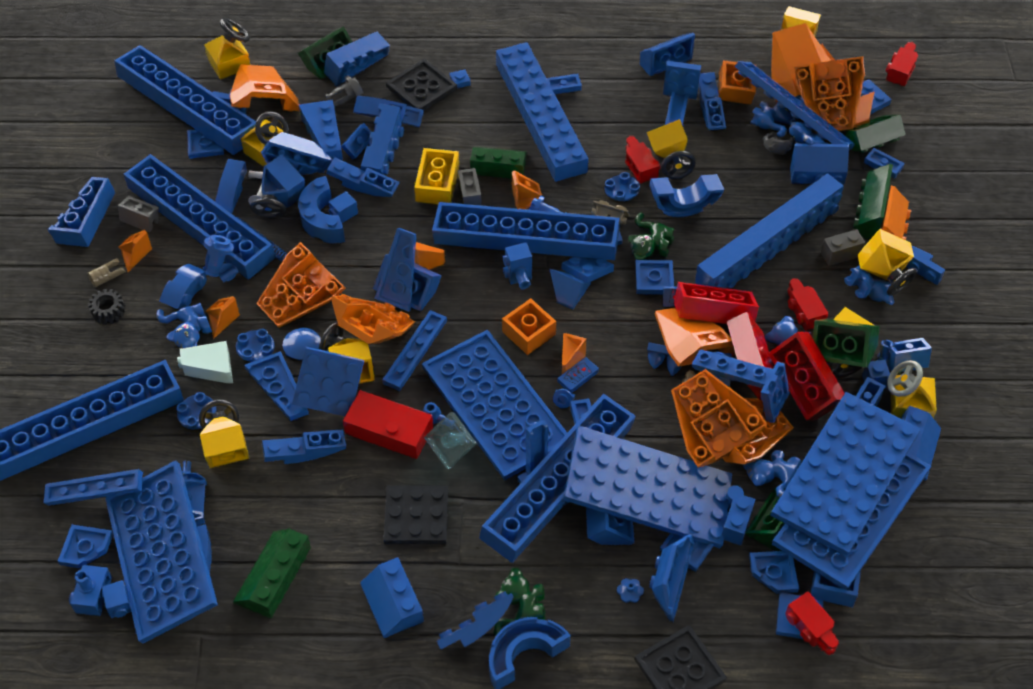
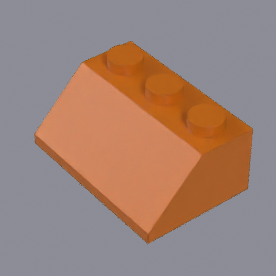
[880,186,911,240]

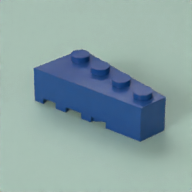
[324,32,390,86]
[299,100,343,166]
[361,104,404,175]
[48,177,116,247]

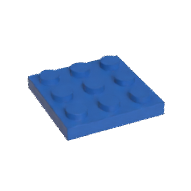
[292,346,364,416]

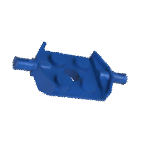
[182,461,207,526]

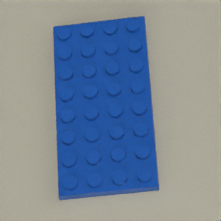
[422,330,567,480]
[770,392,921,556]
[563,426,732,548]
[772,453,931,591]
[105,460,218,643]

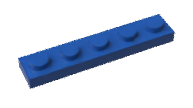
[383,310,447,391]
[44,469,143,506]

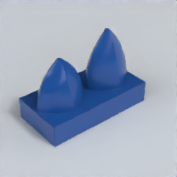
[647,343,682,376]

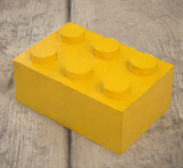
[414,148,459,204]

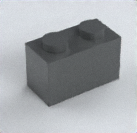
[820,229,866,266]

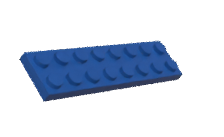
[735,61,855,150]

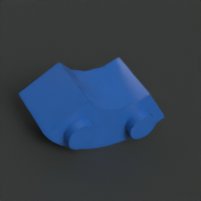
[159,264,207,309]

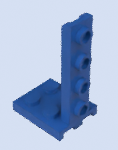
[663,61,701,126]
[692,349,790,423]
[517,419,569,505]

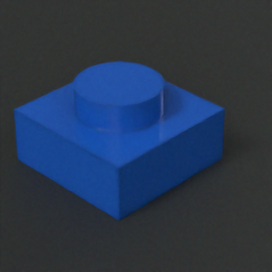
[449,70,471,89]

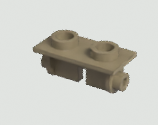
[591,200,629,225]

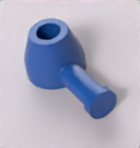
[422,402,457,429]

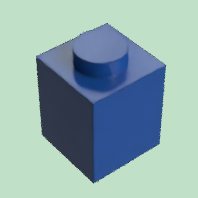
[329,192,358,223]
[862,360,890,389]
[102,580,132,618]

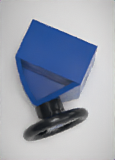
[250,154,305,218]

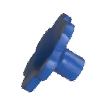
[617,579,644,603]

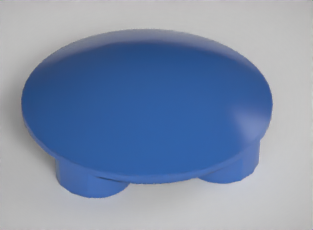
[605,172,640,201]
[283,328,321,360]
[236,329,275,362]
[177,392,217,429]

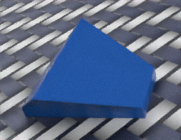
[550,269,591,310]

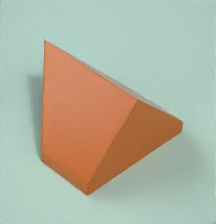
[854,92,874,127]
[512,170,542,210]
[119,230,152,272]
[414,242,445,270]
[206,296,240,339]
[562,333,587,374]

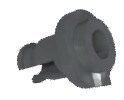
[325,75,363,109]

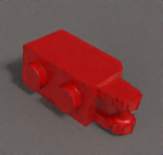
[885,42,919,86]
[625,136,660,184]
[787,279,829,331]
[785,591,839,655]

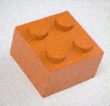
[718,60,756,104]
[502,298,556,355]

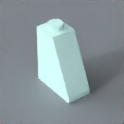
[177,341,233,384]

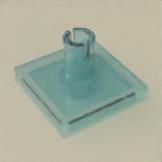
[424,412,477,469]

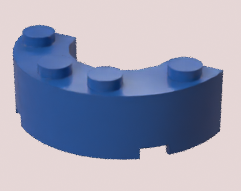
[650,174,724,217]
[298,176,345,243]
[489,617,571,689]

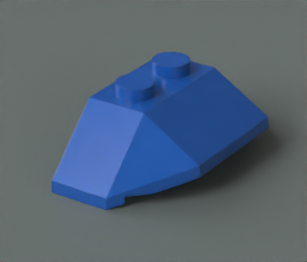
[261,132,332,175]
[650,535,694,622]

